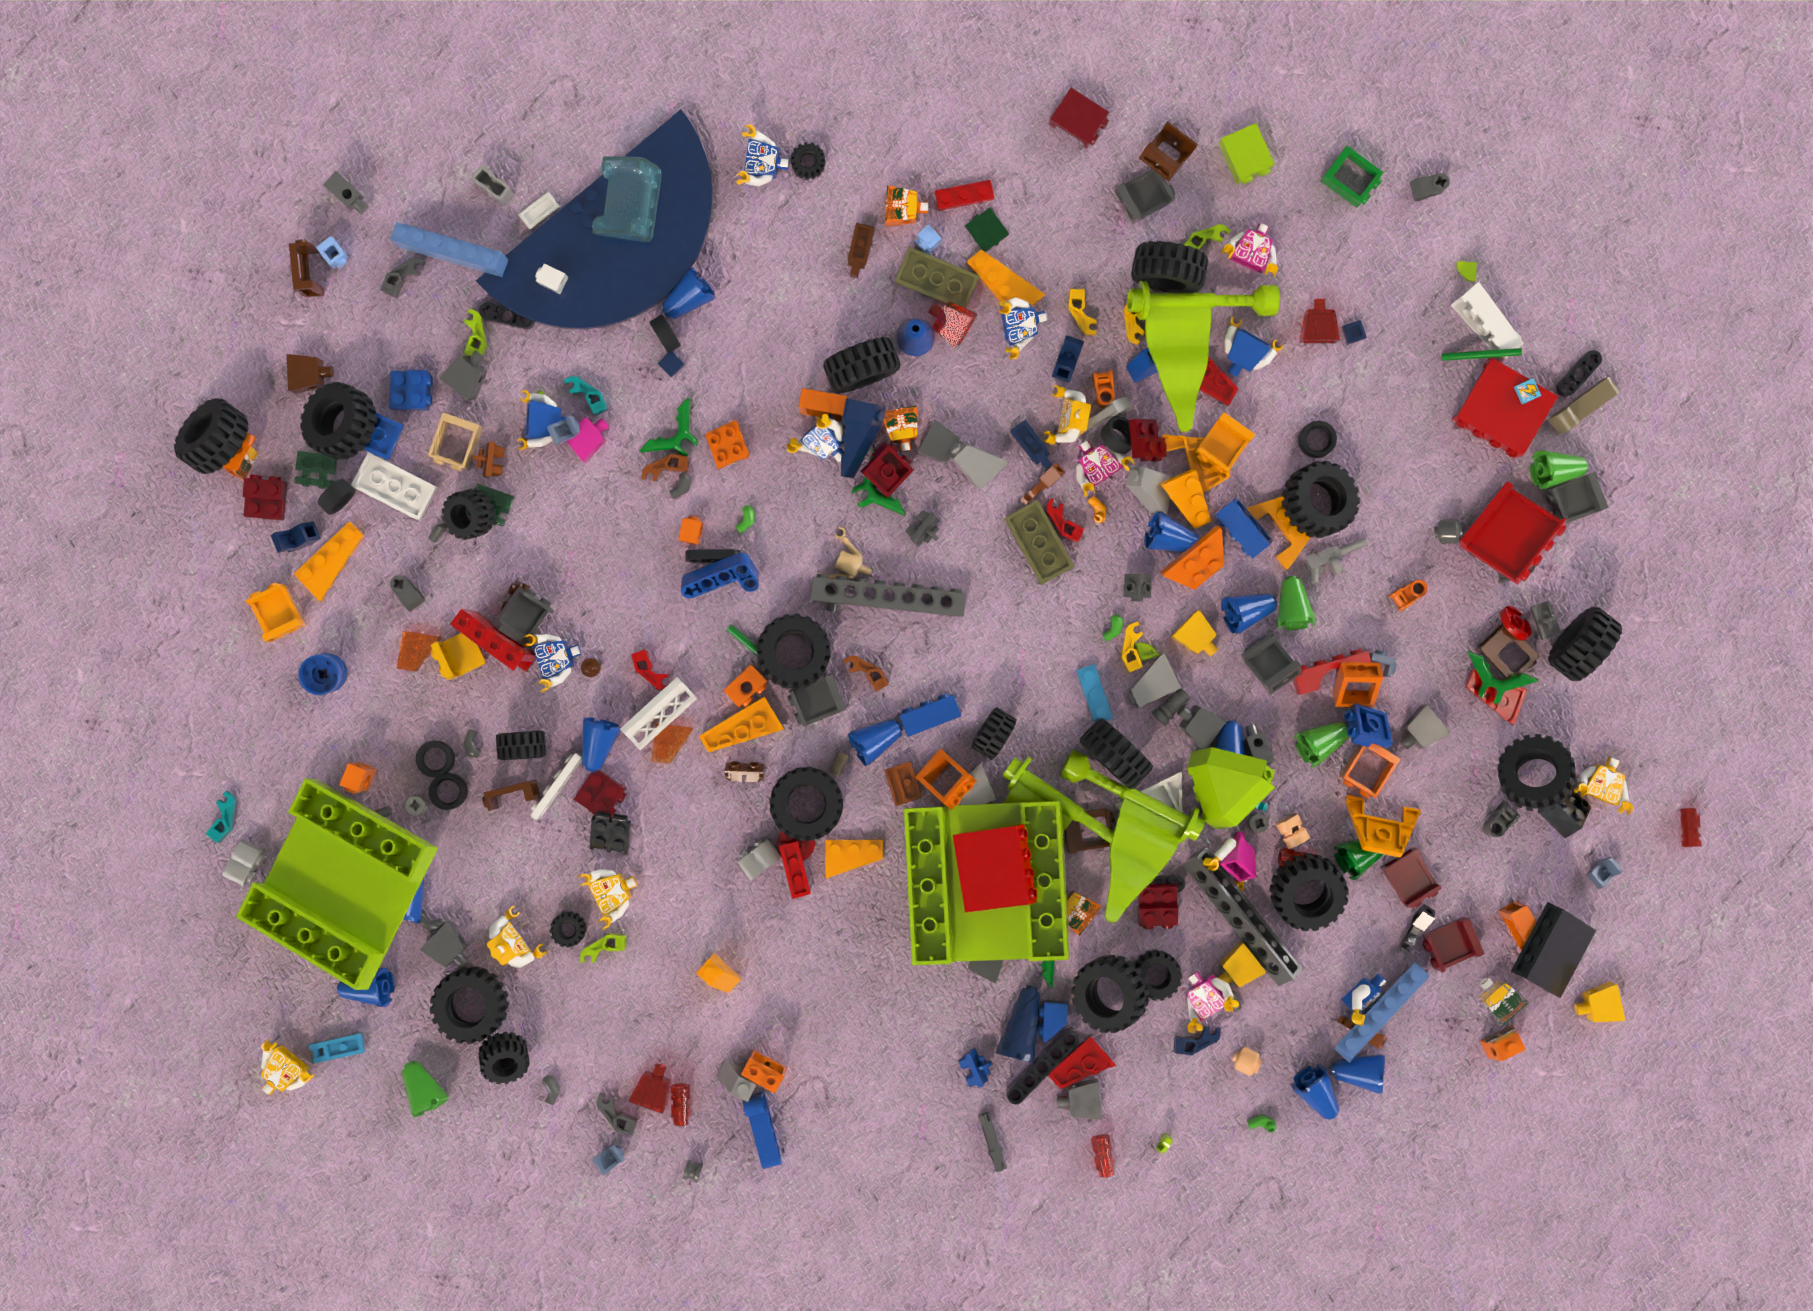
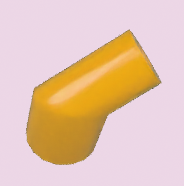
[1087,495,1106,523]

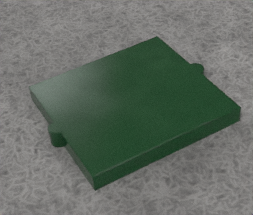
[965,208,1009,252]

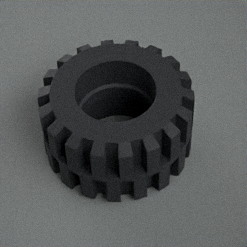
[442,489,496,540]
[972,707,1017,760]
[496,730,546,760]
[1134,949,1182,1001]
[478,1032,530,1085]

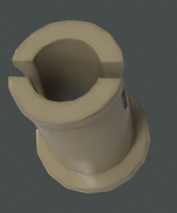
[829,751,850,777]

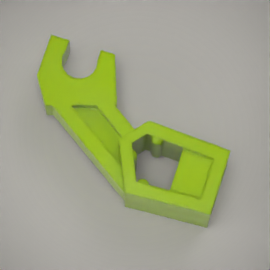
[1184,224,1231,250]
[464,308,487,357]
[580,933,627,963]

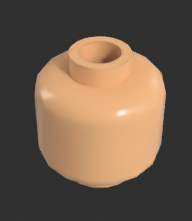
[1232,1047,1262,1076]

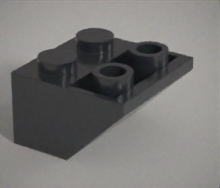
[1537,788,1591,838]

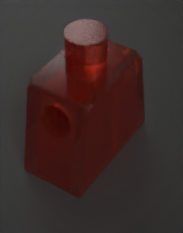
[1299,299,1340,344]
[928,302,978,348]
[628,1063,671,1114]

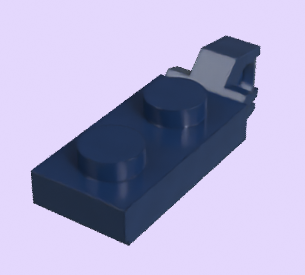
[1010,420,1052,470]

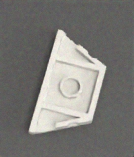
[1114,771,1182,813]

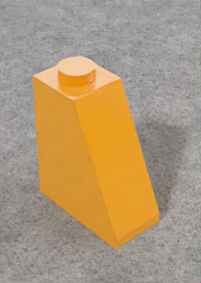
[696,953,742,993]

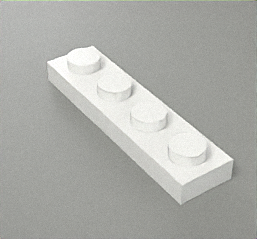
[530,753,582,820]

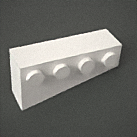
[1451,282,1524,361]

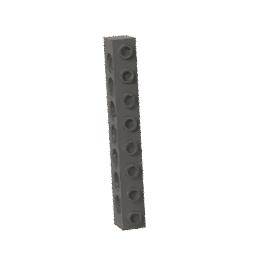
[810,574,966,617]
[1183,847,1303,986]

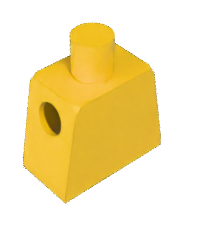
[1170,610,1218,657]
[1217,941,1266,987]
[1574,982,1626,1022]

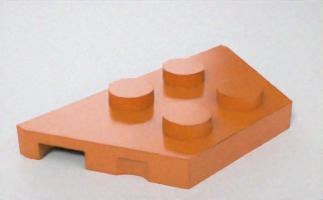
[1160,526,1224,590]

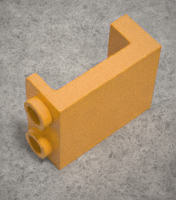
[1195,412,1256,474]
[245,582,305,643]

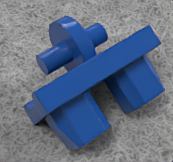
[958,1048,993,1088]

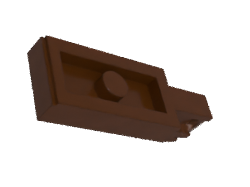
[848,223,875,279]

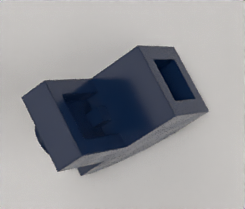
[1052,335,1084,383]
[270,521,321,553]

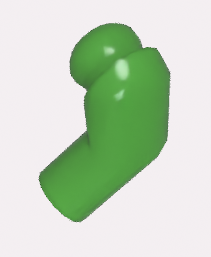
[735,505,755,534]
[1102,614,1124,642]
[1247,1115,1277,1133]

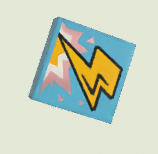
[1514,378,1541,404]

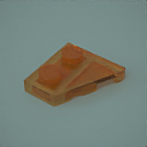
[397,631,441,672]
[651,723,693,764]

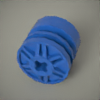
[298,653,347,695]

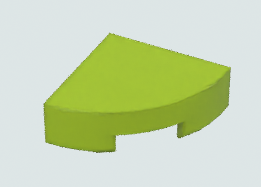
[1456,261,1477,283]
[1134,643,1159,661]
[1156,1133,1173,1154]

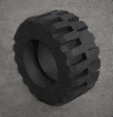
[1131,241,1208,293]
[823,337,901,394]
[300,382,377,460]
[174,398,249,474]
[1281,461,1360,538]
[1548,607,1622,681]
[757,614,831,690]
[1080,718,1153,790]
[1497,734,1576,812]
[769,767,843,841]
[1270,853,1349,931]
[1071,955,1150,1033]
[430,967,509,1044]

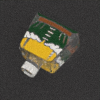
[1480,977,1529,1027]

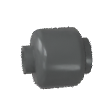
[1434,519,1463,544]

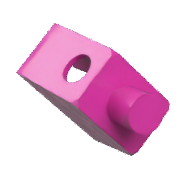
[567,418,609,463]

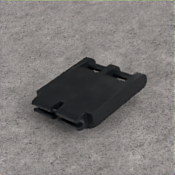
[589,811,631,855]

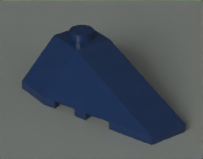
[841,398,885,478]

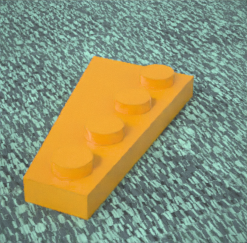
[966,250,1045,306]
[294,521,364,602]
[699,697,784,753]

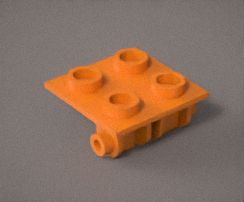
[705,420,750,470]

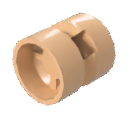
[1275,813,1310,849]

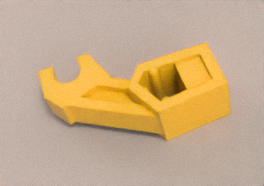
[1068,289,1097,336]
[1123,303,1145,346]
[1120,621,1143,673]

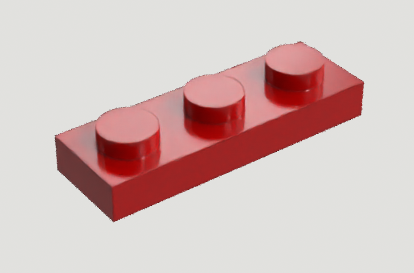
[935,180,994,211]
[778,839,811,899]

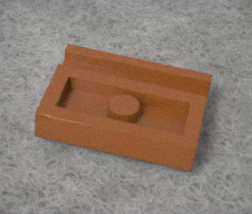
[884,761,922,806]

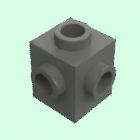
[1123,574,1152,602]

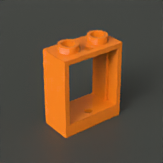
[798,388,848,422]
[1333,662,1383,707]
[1339,743,1400,799]
[915,748,977,810]
[1498,901,1536,951]
[741,1049,787,1093]

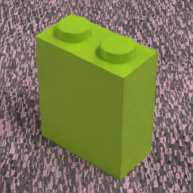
[1218,123,1275,185]

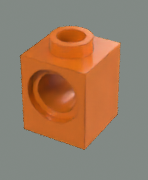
[678,515,704,545]

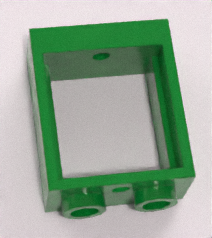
[1320,146,1384,208]

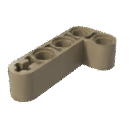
[1548,376,1621,435]

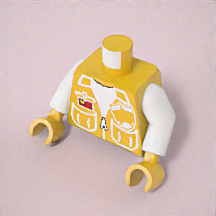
[1042,385,1091,445]
[1573,757,1634,815]
[577,869,638,930]
[486,906,547,968]
[261,1038,315,1095]

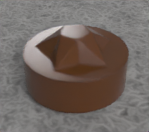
[581,658,601,677]

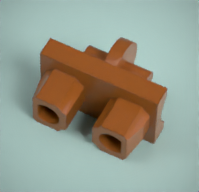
[472,442,505,478]

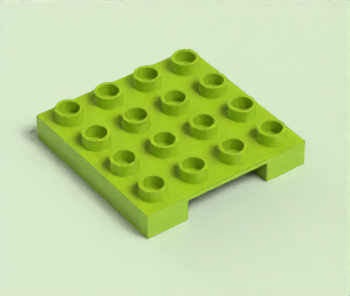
[236,778,438,990]
[904,800,1070,965]

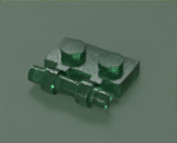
[294,451,337,489]
[467,484,515,527]

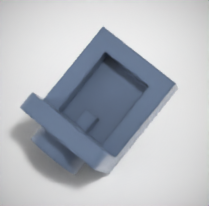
[547,415,580,445]
[1369,650,1397,677]
[1586,857,1623,889]
[592,1144,625,1175]

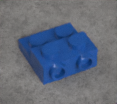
[389,370,433,411]
[364,413,404,460]
[1344,703,1393,748]

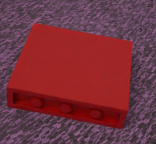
[1452,358,1558,458]
[1460,481,1567,585]
[450,608,536,672]
[952,824,1038,913]

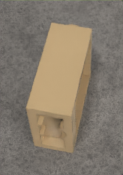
[428,413,483,472]

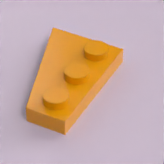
[1159,469,1211,529]
[825,839,883,879]

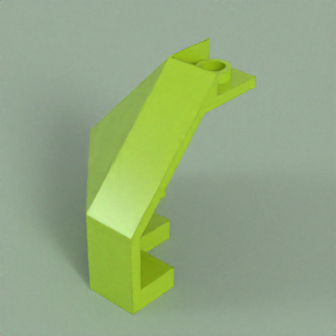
[1187,747,1275,830]

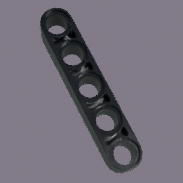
[1006,1028,1078,1105]

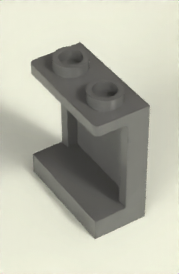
[1114,169,1175,224]
[1546,472,1609,524]
[493,587,554,649]
[1242,633,1302,695]
[787,674,847,727]

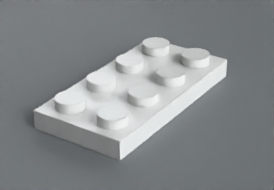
[351,452,438,521]

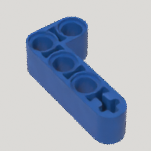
[681,553,759,598]
[742,1091,782,1169]

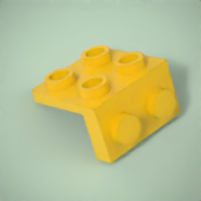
[430,633,486,680]

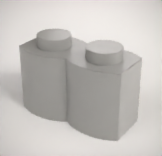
[471,166,514,206]
[737,838,781,880]
[222,840,265,886]

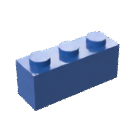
[1216,497,1273,559]
[899,693,961,737]

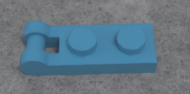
[308,1032,366,1064]

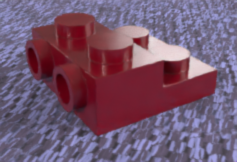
[1129,419,1167,462]
[860,442,914,498]
[242,475,287,521]
[573,770,627,818]
[1138,884,1178,930]

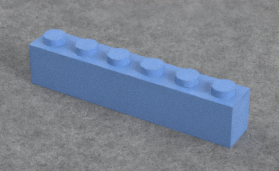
[390,222,509,277]
[1335,963,1430,1063]

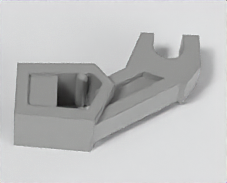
[1086,396,1132,432]

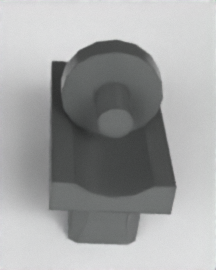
[905,510,940,547]
[1530,600,1561,640]

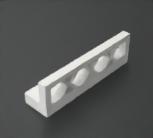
[620,677,697,750]

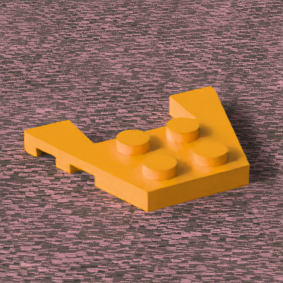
[1161,434,1231,493]
[1246,496,1311,571]
[1345,795,1421,858]

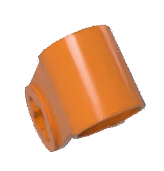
[1092,370,1115,408]
[1388,580,1428,612]

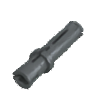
[978,1112,1007,1172]

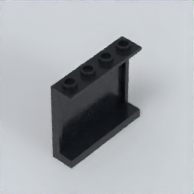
[1511,902,1597,998]

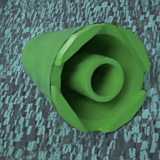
[1530,450,1588,489]
[1277,576,1316,630]
[1294,721,1349,767]
[402,1061,449,1118]

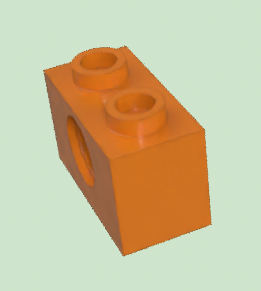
[723,664,768,707]
[339,762,377,794]

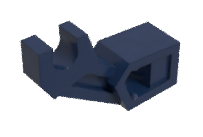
[1173,1026,1221,1056]

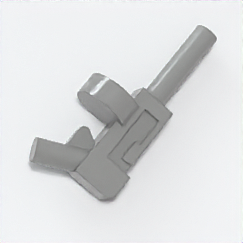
[1305,538,1367,584]

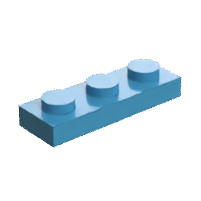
[1076,664,1113,723]

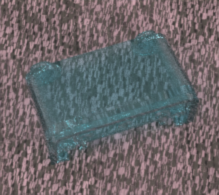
[592,156,661,242]

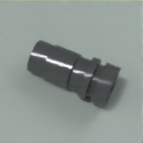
[1152,688,1191,726]

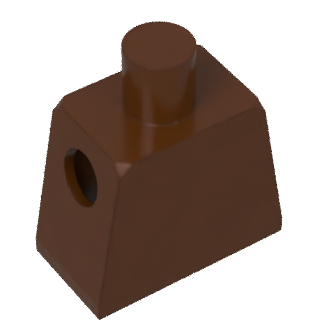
[286,354,334,394]

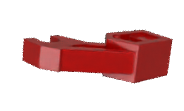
[1046,498,1084,543]
[631,650,669,691]

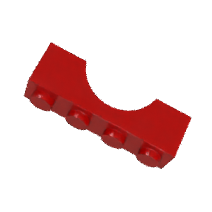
[1293,648,1372,695]

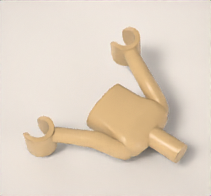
[818,527,872,580]

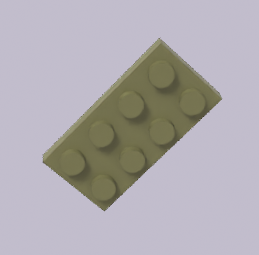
[894,246,980,312]
[1004,500,1075,585]

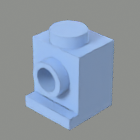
[914,224,941,254]
[316,236,349,269]

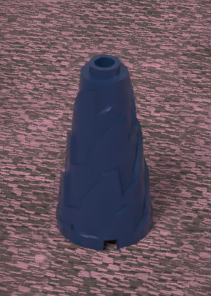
[996,985,1040,1063]

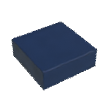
[1342,320,1367,345]
[657,352,685,378]

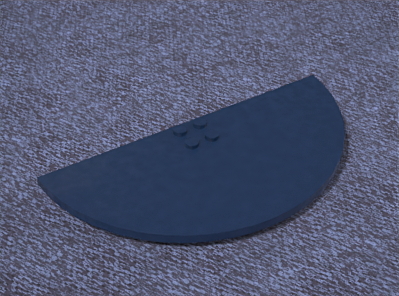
[475,109,713,329]

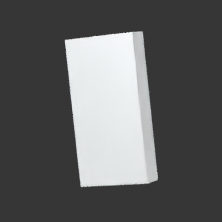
[518,192,561,231]

